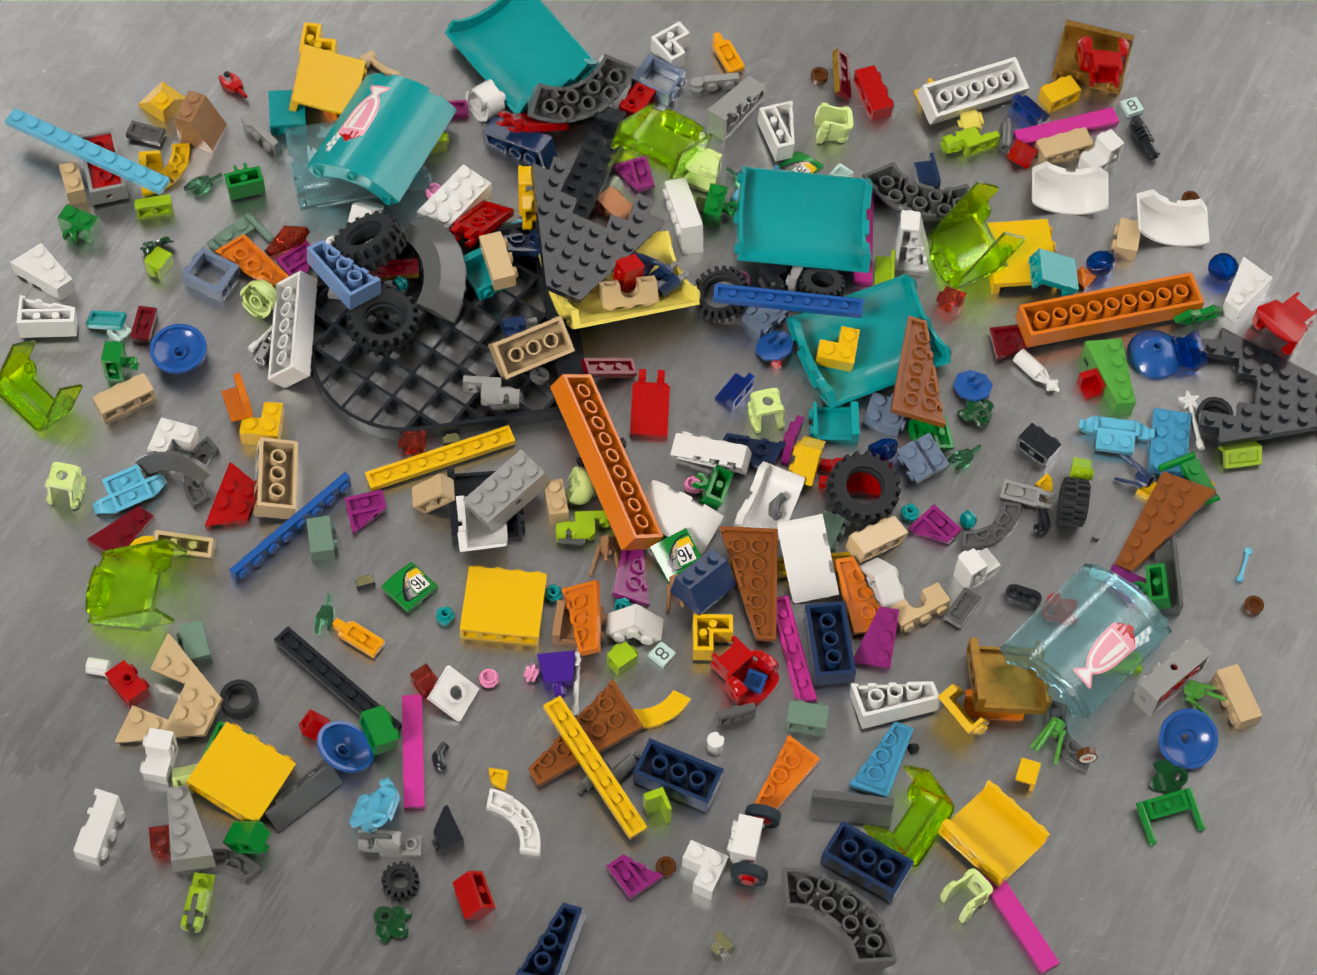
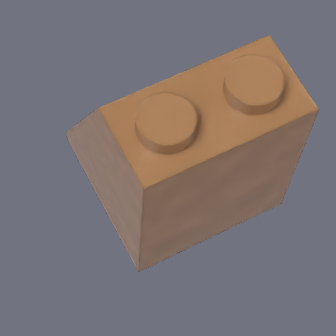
[174,90,227,153]

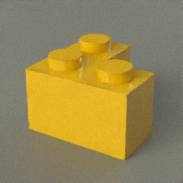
[299,22,338,55]
[815,326,860,372]
[239,402,285,446]
[789,436,826,486]
[692,614,733,660]

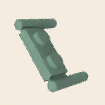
[207,213,274,251]

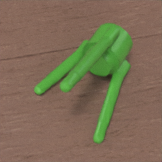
[1184,680,1226,720]
[1030,717,1067,765]

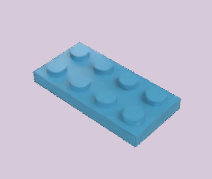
[1147,408,1191,479]

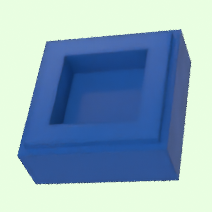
[743,668,768,695]

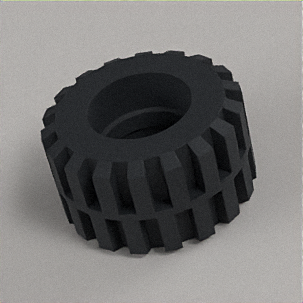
[797,267,845,297]
[1057,477,1091,527]

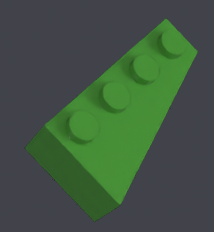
[1082,338,1136,415]

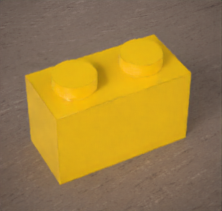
[1038,75,1081,113]

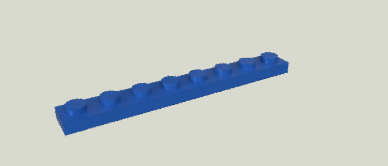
[713,283,864,318]
[229,472,351,583]

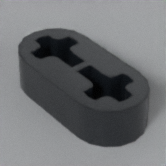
[1005,584,1042,610]

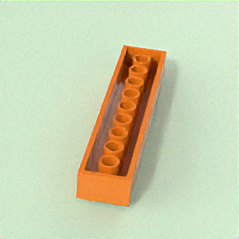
[1015,272,1204,348]
[550,374,663,550]

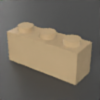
[1035,127,1094,165]
[479,231,518,291]
[92,373,156,423]
[845,515,908,564]
[152,530,217,560]
[1212,664,1263,730]

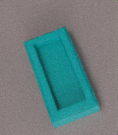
[85,310,127,330]

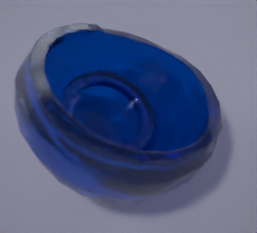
[1086,250,1115,277]
[1208,253,1239,282]
[867,438,898,461]

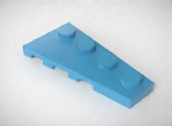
[849,721,914,798]

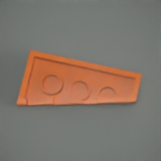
[215,234,289,289]
[833,556,881,636]
[562,580,601,656]
[754,735,820,810]

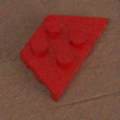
[205,462,255,529]

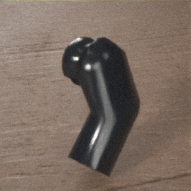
[1033,509,1051,535]
[431,741,449,771]

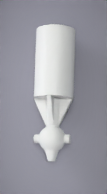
[1013,349,1060,392]

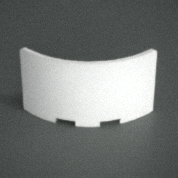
[1032,161,1109,215]
[1137,189,1209,247]
[733,461,805,541]
[645,480,724,555]
[456,495,508,552]
[777,514,839,603]

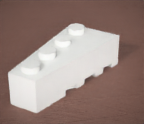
[662,178,704,256]
[895,210,930,273]
[670,431,752,475]

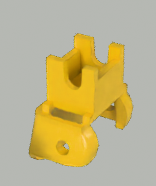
[518,165,546,229]

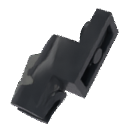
[758,263,788,291]

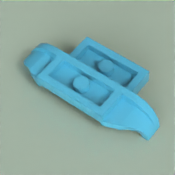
[1079,415,1155,455]
[92,464,167,515]
[349,777,401,833]

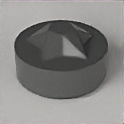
[530,366,550,385]

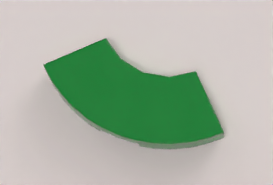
[1173,305,1223,324]

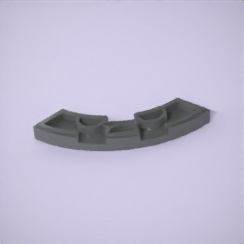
[183,436,220,510]
[135,450,213,484]
[961,501,1022,551]
[1045,700,1090,773]
[181,849,262,883]

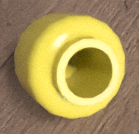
[957,109,984,131]

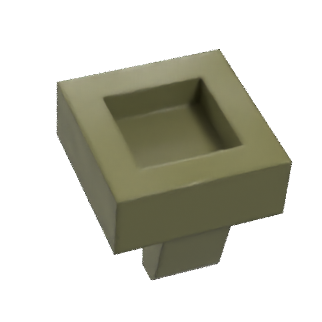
[711,930,737,956]

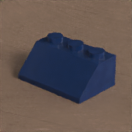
[670,548,737,616]

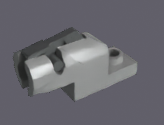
[463,375,520,410]
[358,829,422,858]

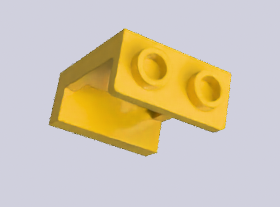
[937,684,990,736]

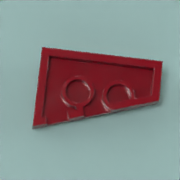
[989,324,1030,361]
[87,506,155,562]

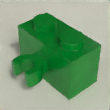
[224,163,266,201]
[702,183,737,228]
[57,204,102,244]
[101,341,139,382]
[692,465,734,511]
[1134,563,1172,610]
[359,705,400,755]
[222,820,271,854]

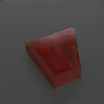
[264,225,310,256]

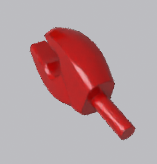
[218,73,248,99]

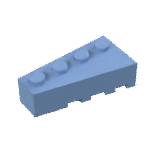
[307,240,381,310]

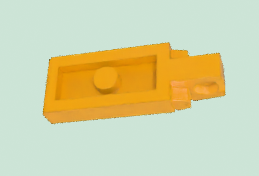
[712,32,745,73]
[332,618,385,659]

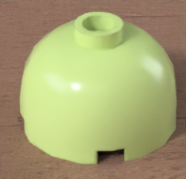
[240,280,277,318]
[565,466,597,505]

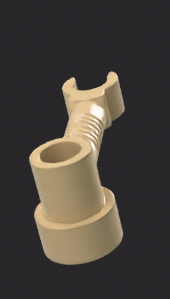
[357,50,400,76]

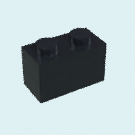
[1016,423,1062,468]

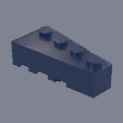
[483,116,558,170]
[516,903,586,975]

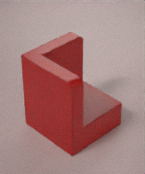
[1007,138,1038,169]
[1077,368,1106,400]
[299,709,331,741]

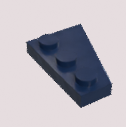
[503,230,540,257]
[723,433,786,470]

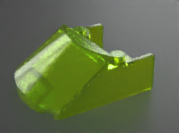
[611,104,713,180]
[929,181,1025,289]
[85,538,187,631]

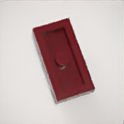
[130,305,158,343]

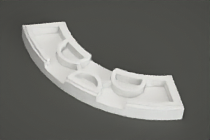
[486,788,541,856]

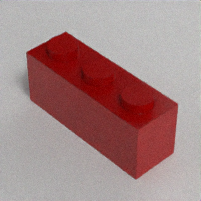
[853,65,894,121]

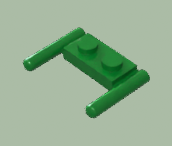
[1158,452,1220,507]
[1135,787,1206,845]

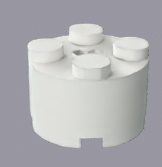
[466,79,506,122]

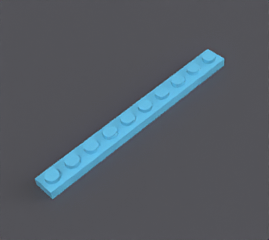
[5,108,170,195]

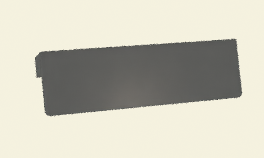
[1153,536,1184,615]
[263,760,342,832]
[810,789,894,828]

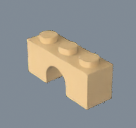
[599,275,659,310]
[889,582,951,634]

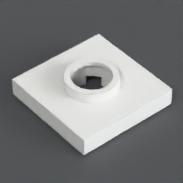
[427,665,480,722]

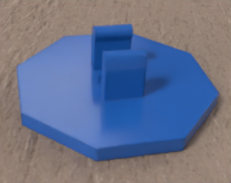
[755,332,794,361]
[953,370,993,402]

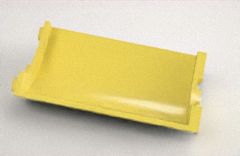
[539,231,701,329]

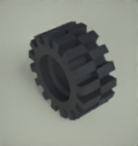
[381,861,420,902]

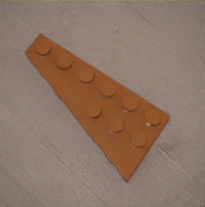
[890,316,946,428]
[1114,471,1216,573]
[719,526,778,642]
[528,679,643,788]

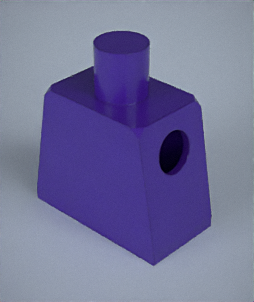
[537,651,575,698]

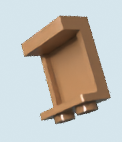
[552,600,608,647]

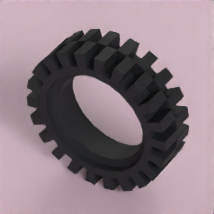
[695,265,749,324]

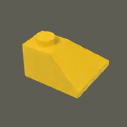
[138,82,185,124]

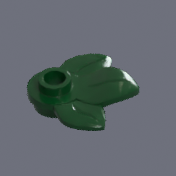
[140,237,174,254]
[957,399,994,426]
[1149,760,1188,794]
[373,906,412,944]

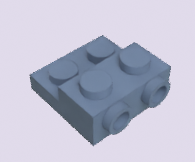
[739,306,789,338]
[862,392,906,437]
[895,433,949,485]

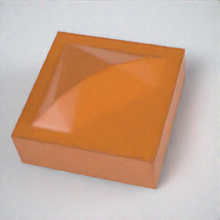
[1077,266,1096,291]

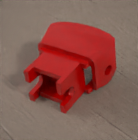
[1074,36,1129,88]
[1252,292,1317,355]
[710,635,779,706]

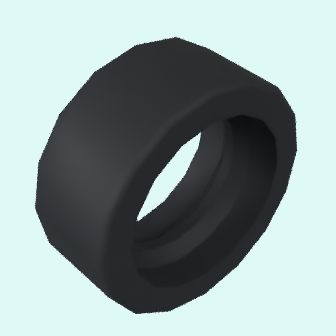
[1196,397,1233,434]
[220,679,259,720]

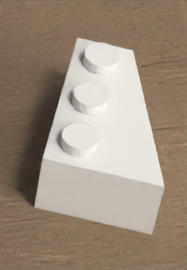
[757,101,794,161]
[10,243,76,301]
[1222,257,1273,323]
[17,295,78,338]
[73,788,125,866]

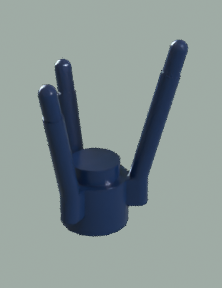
[1114,453,1155,489]

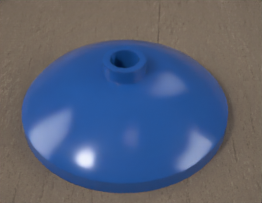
[150,324,207,374]
[1127,330,1183,379]
[1158,708,1218,769]
[316,721,375,773]

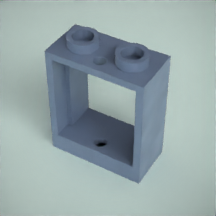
[631,54,687,106]
[182,247,241,303]

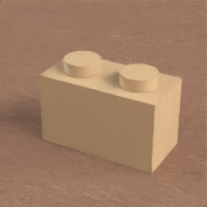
[59,161,88,206]
[1111,218,1141,261]
[412,474,455,514]
[543,479,569,526]

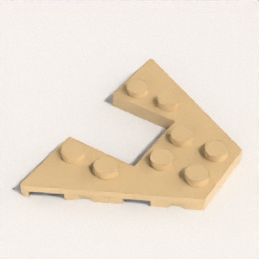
[115,634,223,744]

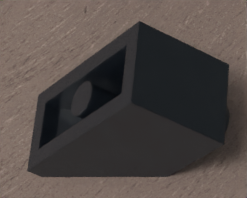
[431,805,465,857]

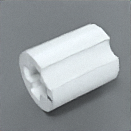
[85,657,111,677]
[706,732,724,756]

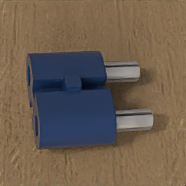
[648,261,689,298]
[501,315,538,337]

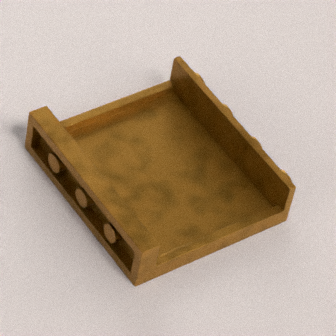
[1051,19,1135,94]
[966,637,1052,715]

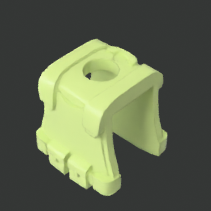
[814,103,853,144]
[684,146,723,193]
[747,388,785,434]
[44,462,87,509]
[940,869,993,923]

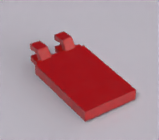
[497,111,569,133]
[449,200,514,247]
[630,369,670,439]
[818,457,892,498]

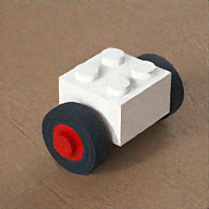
[727,804,781,887]

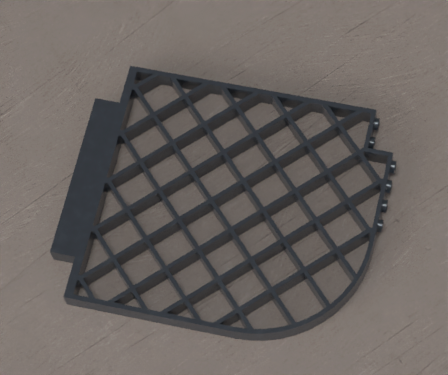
[311,222,585,441]

